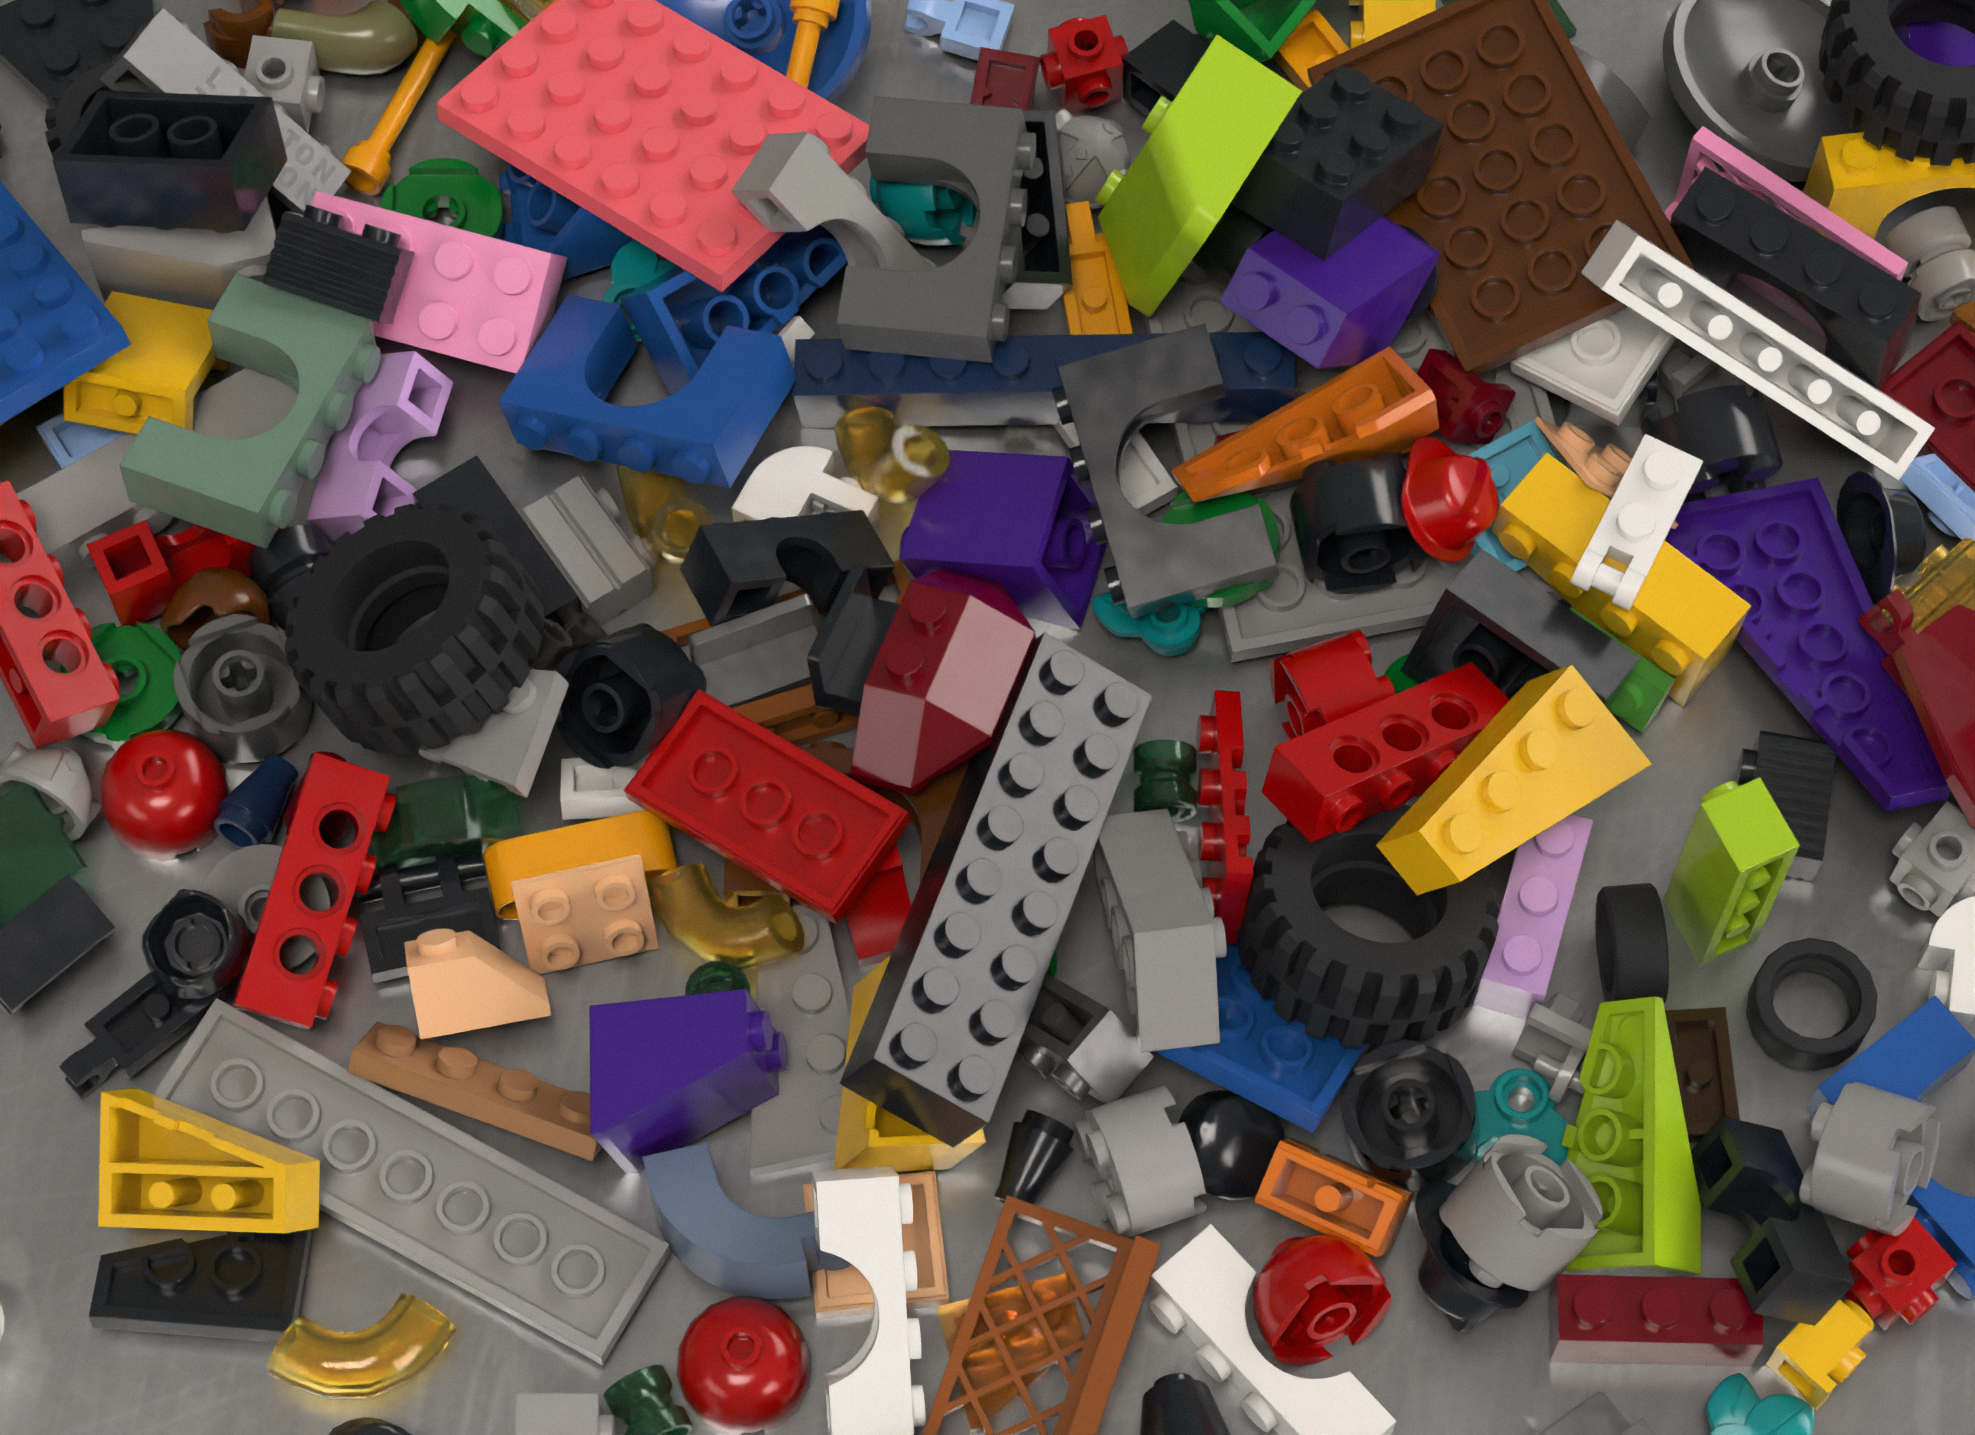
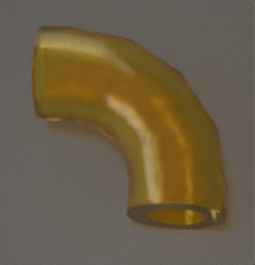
[834,407,950,503]
[616,465,713,566]
[647,863,804,972]
[268,1293,457,1400]

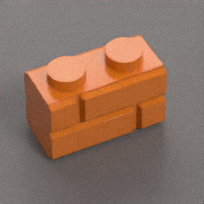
[1255,1138,1415,1257]

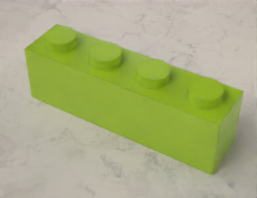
[1663,777,1800,967]

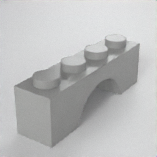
[731,132,938,272]

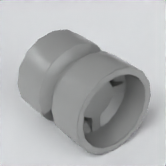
[1884,206,1975,322]

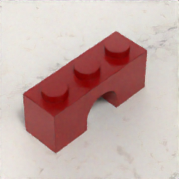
[86,520,289,626]

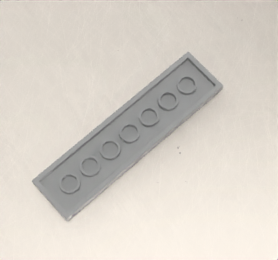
[153,998,671,1365]

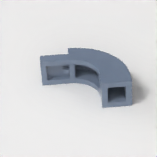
[642,1142,852,1300]

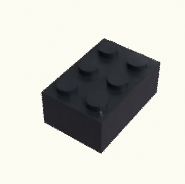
[1230,65,1444,261]
[52,90,288,233]
[1400,548,1640,710]

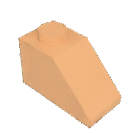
[404,929,551,1039]

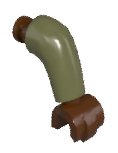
[203,0,419,75]

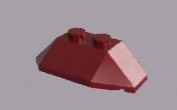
[850,568,1036,795]

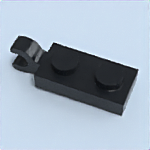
[59,972,232,1100]

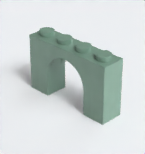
[120,273,381,549]

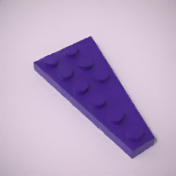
[1665,477,1951,811]

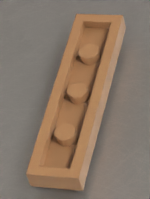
[347,1022,602,1161]

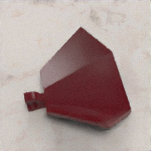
[1857,587,1975,830]

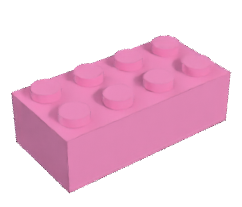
[312,191,568,374]

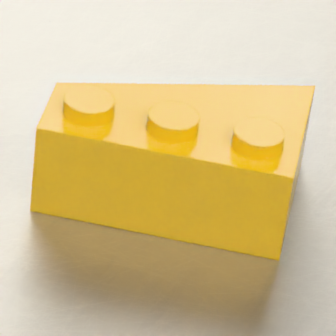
[833,956,986,1172]
[98,1088,320,1234]

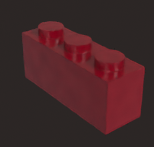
[1548,1274,1764,1367]

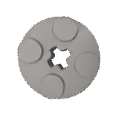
[1799,1082,1941,1236]
[1073,1084,1207,1237]
[1439,1134,1603,1291]

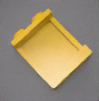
[63,291,230,434]

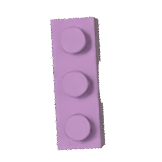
[305,350,453,541]
[1473,814,1593,1020]

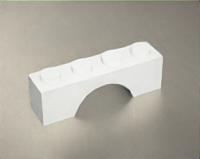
[811,1165,926,1435]
[1149,1224,1396,1435]

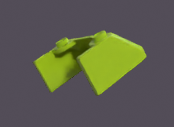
[1094,35,1302,318]

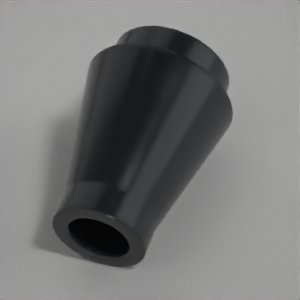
[994,1109,1074,1204]

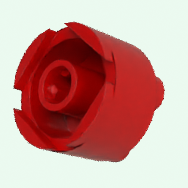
[1269,629,1396,740]

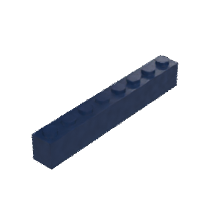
[793,332,1297,428]

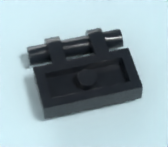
[356,851,502,983]

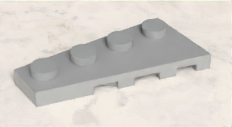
[418,669,569,798]
[749,904,850,1177]

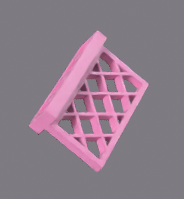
[1664,126,1908,339]

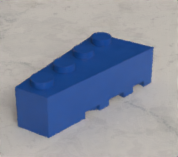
[620,225,847,395]

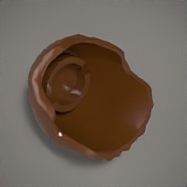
[160,566,272,650]

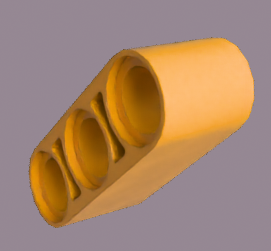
[483,810,680,920]

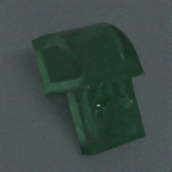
[371,775,522,869]

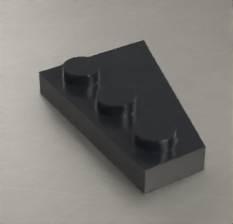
[89,1229,313,1343]

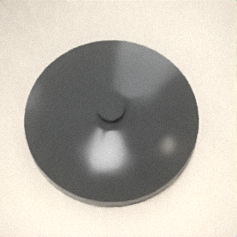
[1663,0,1865,182]

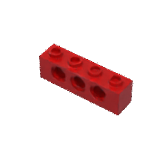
[0,480,120,749]
[1262,662,1510,843]
[232,752,397,1030]

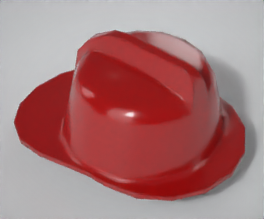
[1401,435,1499,563]

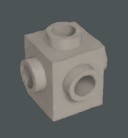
[238,35,325,133]
[1889,801,1975,918]

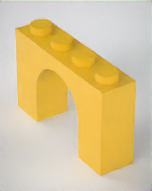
[1803,132,1975,240]

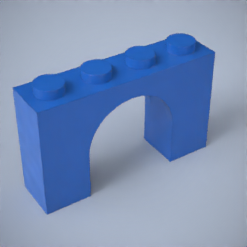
[498,295,797,488]
[1806,996,1975,1299]

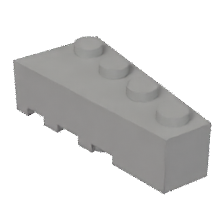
[1093,808,1227,1053]

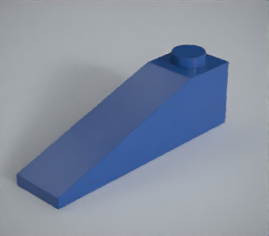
[499,162,634,280]

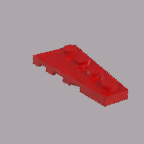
[1196,690,1254,944]

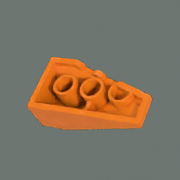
[1171,346,1439,503]

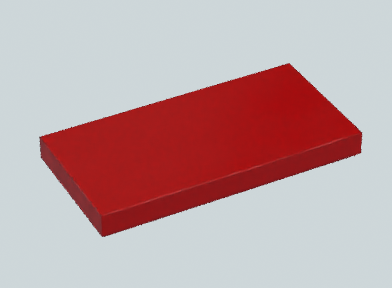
[623,689,912,925]

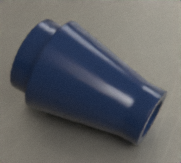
[213,755,298,849]

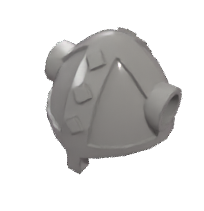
[1055,108,1131,209]
[0,741,102,850]

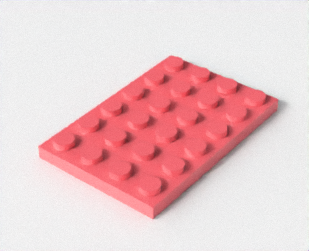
[436,0,870,292]

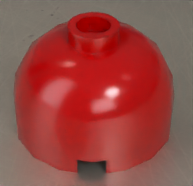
[100,728,231,862]
[1253,1234,1391,1366]
[676,1297,811,1435]

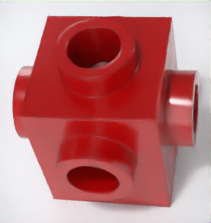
[1040,15,1129,115]
[1845,1217,1957,1331]

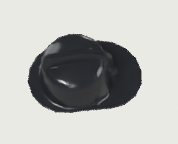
[1837,471,1926,610]
[1415,1181,1529,1332]

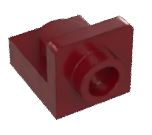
[1417,349,1516,444]

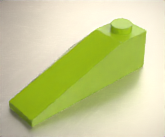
[1561,996,1701,1277]

